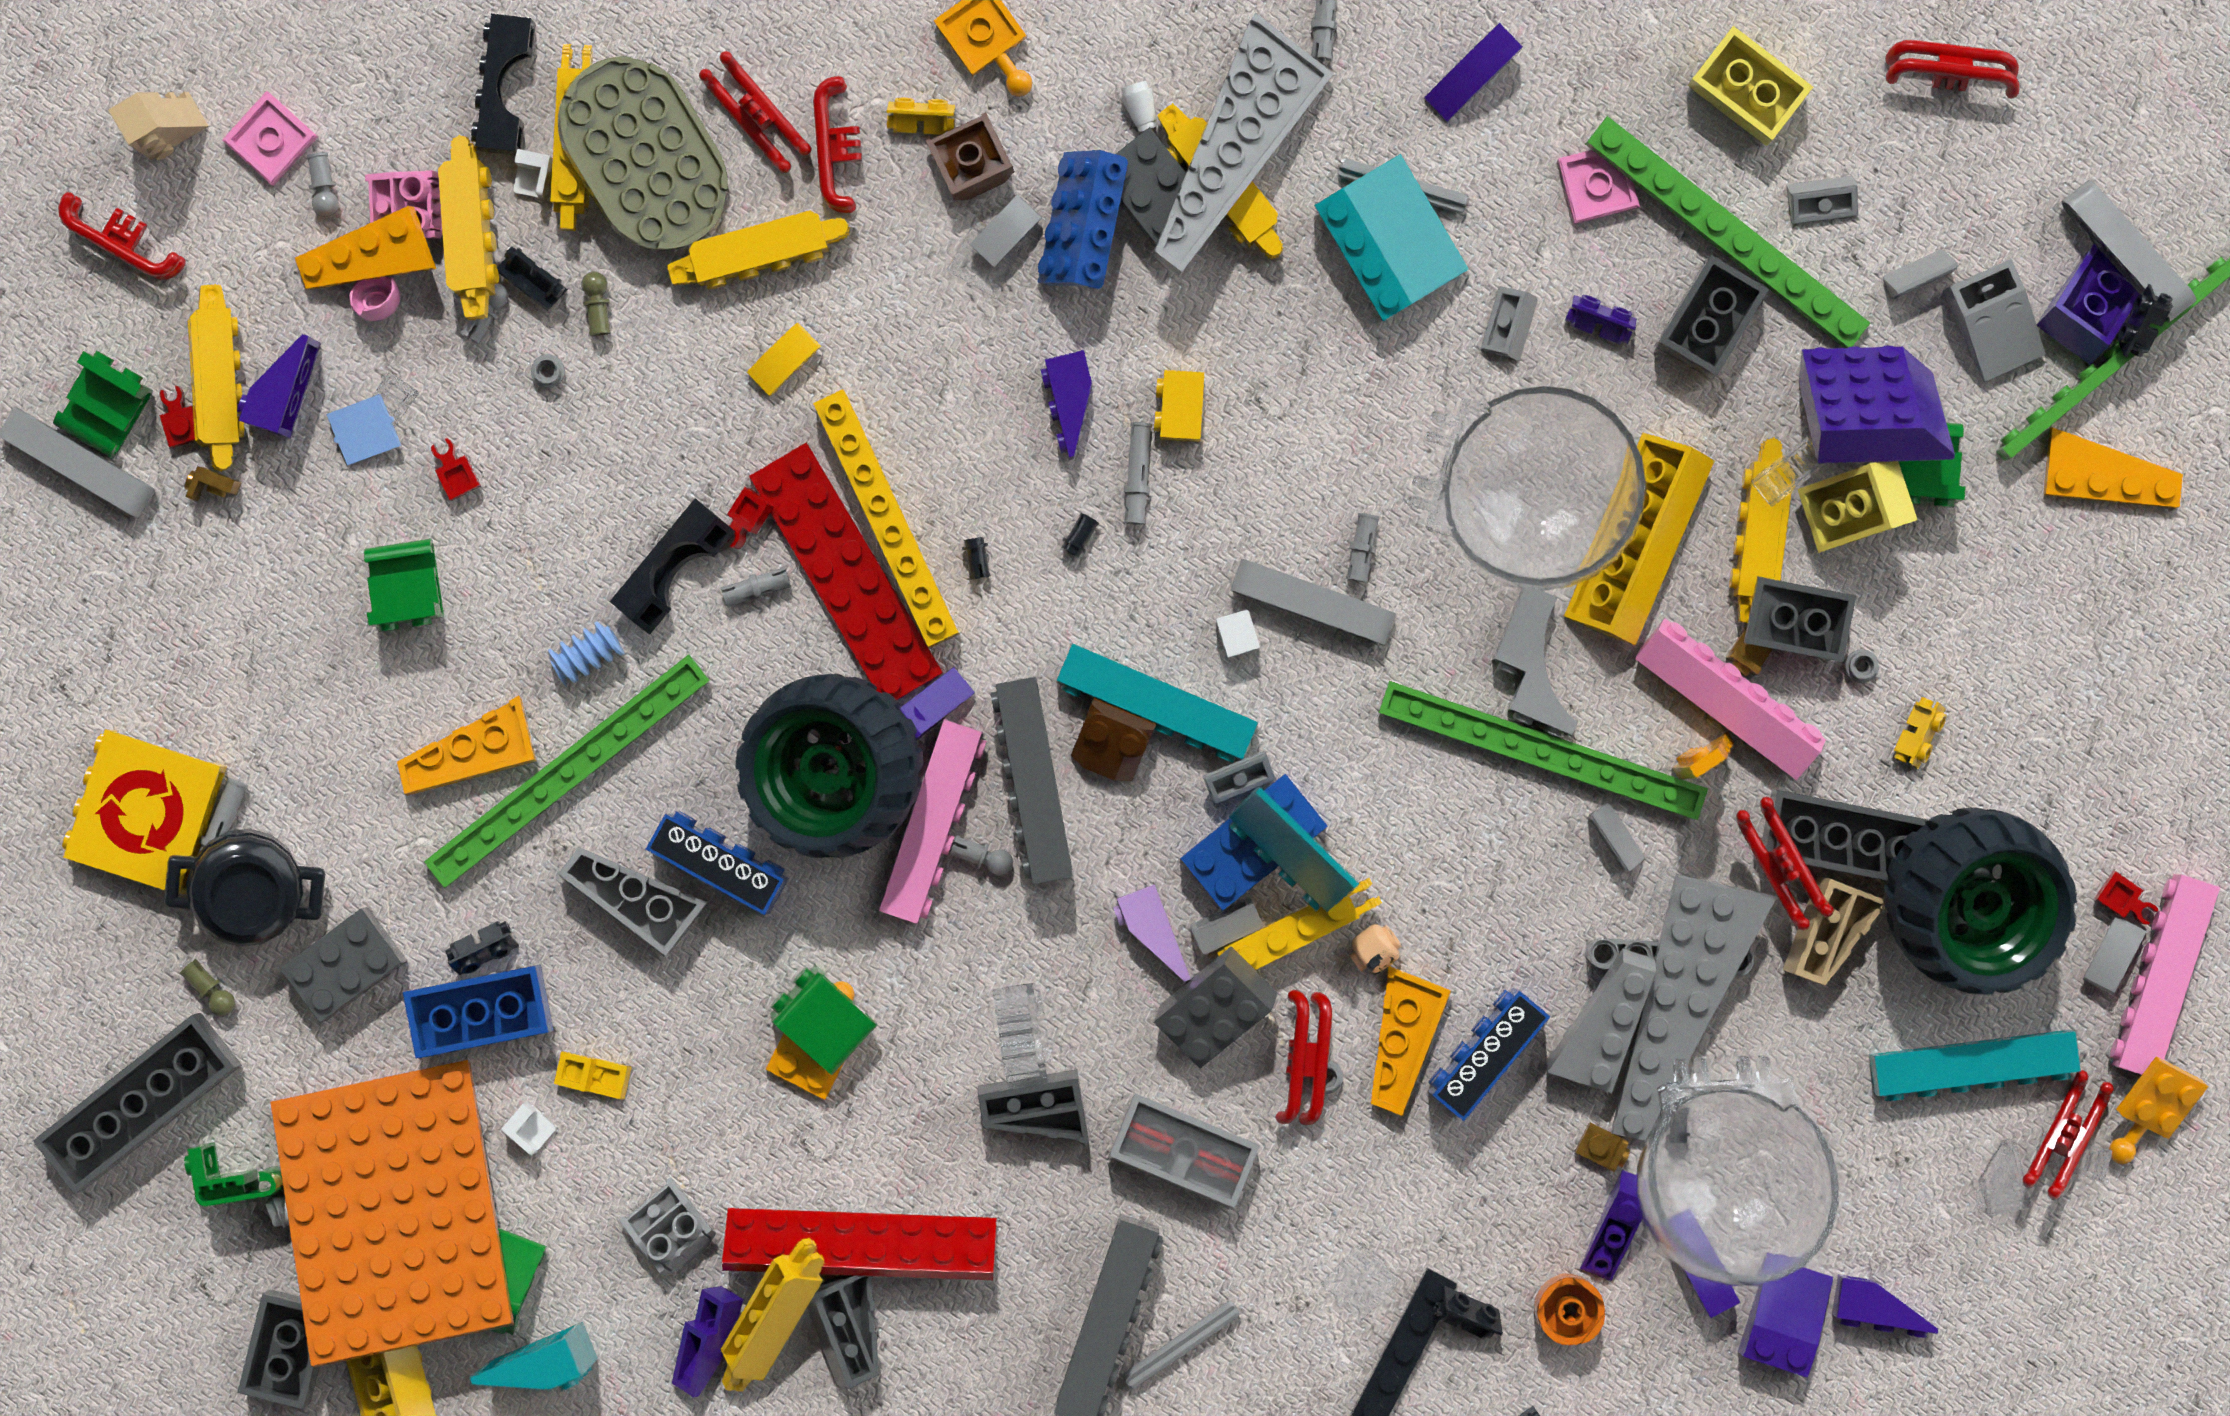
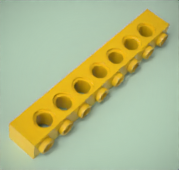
[813,389,960,648]

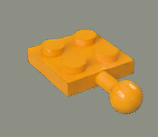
[933,0,1033,97]
[765,981,855,1100]
[2109,1056,2209,1164]

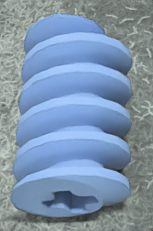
[548,621,625,687]

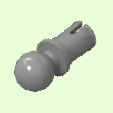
[307,152,339,217]
[460,283,508,345]
[949,835,1013,876]

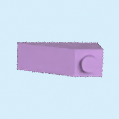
[1113,884,1191,982]

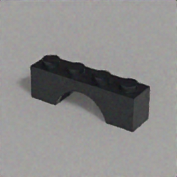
[471,13,536,156]
[609,498,735,635]

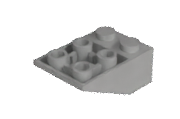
[1942,259,2046,382]

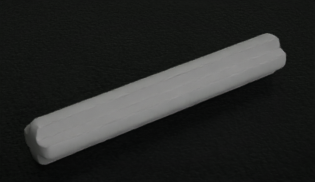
[1338,158,1468,213]
[1123,1301,1240,1389]

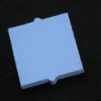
[326,394,401,466]

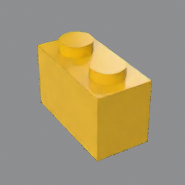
[1154,370,1205,442]

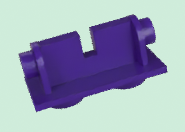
[1565,295,1637,345]

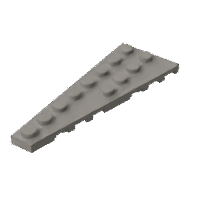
[1152,13,1334,276]
[1611,874,1775,1141]

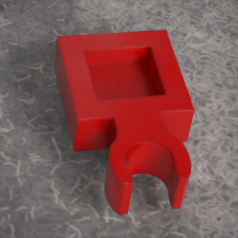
[160,386,195,448]
[431,438,481,501]
[727,487,774,550]
[2094,871,2159,925]

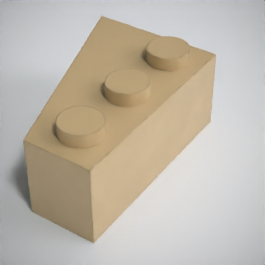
[108,92,209,160]
[1783,876,1886,985]

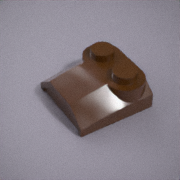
[925,112,1014,201]
[1070,698,1156,781]

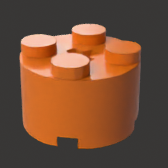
[1534,1273,1605,1345]

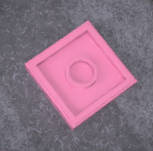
[222,91,318,186]
[1557,150,1640,225]

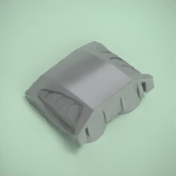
[619,1177,716,1276]

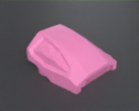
[365,170,443,239]

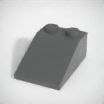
[1744,576,1856,662]

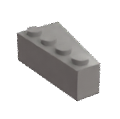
[558,847,707,958]
[1547,949,1656,1093]

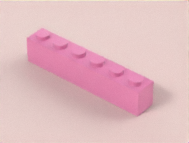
[1635,618,1826,781]
[879,719,987,924]
[2110,874,2220,1075]

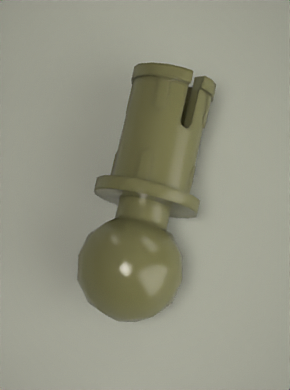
[581,271,611,336]
[180,959,235,1016]

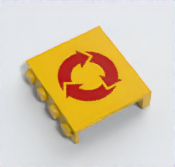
[62,729,227,895]

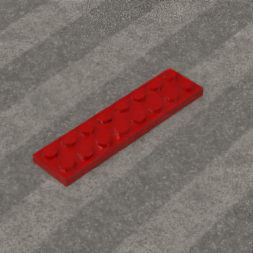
[749,442,943,700]
[722,1208,997,1281]

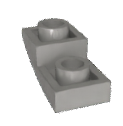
[970,195,1042,267]
[2083,916,2147,995]

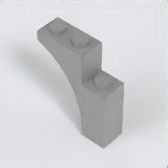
[1492,584,1578,739]

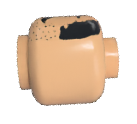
[1350,924,1402,974]

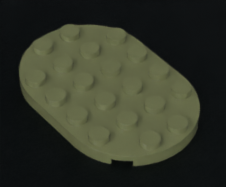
[558,56,728,251]

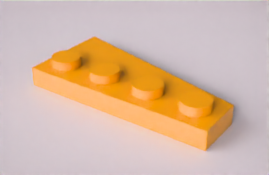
[295,206,436,290]
[2043,427,2183,508]
[397,696,537,796]
[1672,731,1735,779]
[1371,966,1452,1116]

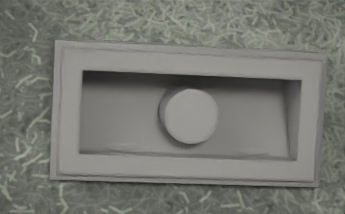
[1787,176,1859,225]
[1883,250,1959,299]
[1480,286,1538,361]
[1203,751,1276,805]
[1588,803,1644,871]
[1190,898,1263,954]

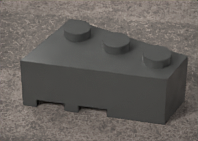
[978,1069,1089,1143]
[807,1275,879,1389]

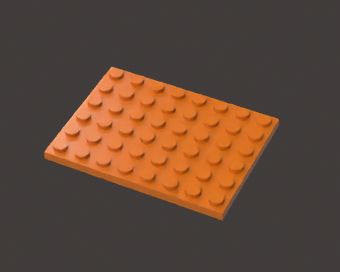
[270,1060,514,1367]

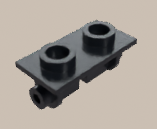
[497,246,568,311]
[2117,284,2173,357]
[445,921,519,975]
[1432,1286,1503,1339]

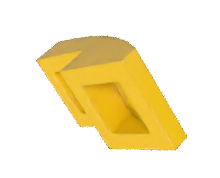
[746,323,821,396]
[554,1051,632,1099]

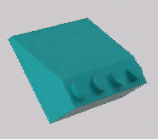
[1314,154,1469,321]
[1228,787,1360,912]
[470,1322,598,1391]

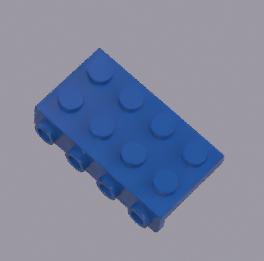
[1037,150,1128,289]

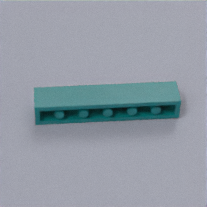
[1056,643,1258,763]
[1869,1030,2081,1101]

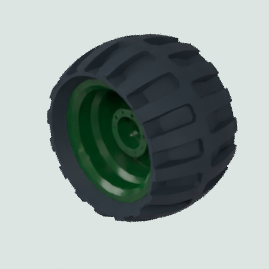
[735,674,923,858]
[1884,808,2077,995]

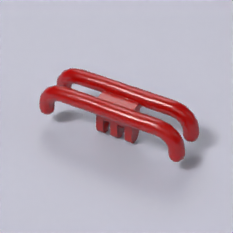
[1885,40,2020,99]
[699,51,812,174]
[813,76,862,213]
[58,192,186,280]
[1736,797,1834,931]
[1276,990,1332,1126]
[2022,1070,2114,1200]

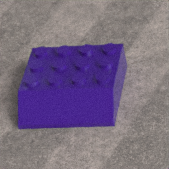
[1799,345,1955,463]

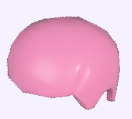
[349,276,400,322]

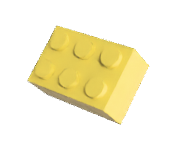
[1687,26,1813,146]
[1797,461,1918,553]

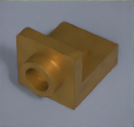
[184,466,242,501]
[1726,625,1773,677]
[1574,1122,1630,1172]

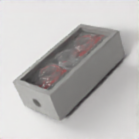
[1108,1093,1260,1210]

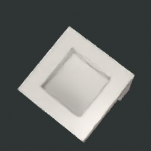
[513,149,553,199]
[1216,610,1260,658]
[501,1102,556,1156]

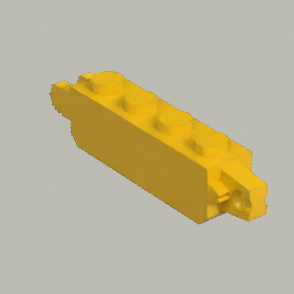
[550,44,593,231]
[1157,103,1284,260]
[438,135,499,320]
[667,210,851,290]
[187,284,244,473]
[1729,437,1794,623]
[1217,878,1382,970]
[720,1238,825,1392]

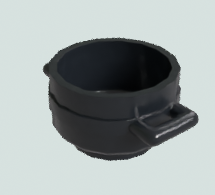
[164,829,326,947]

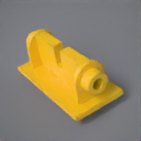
[886,97,955,134]
[1893,697,1947,770]

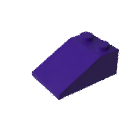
[2036,243,2139,365]
[237,334,321,439]
[1738,1256,1833,1378]

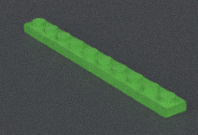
[1585,116,1870,348]
[1996,256,2230,461]
[424,654,710,888]
[1378,681,1708,820]

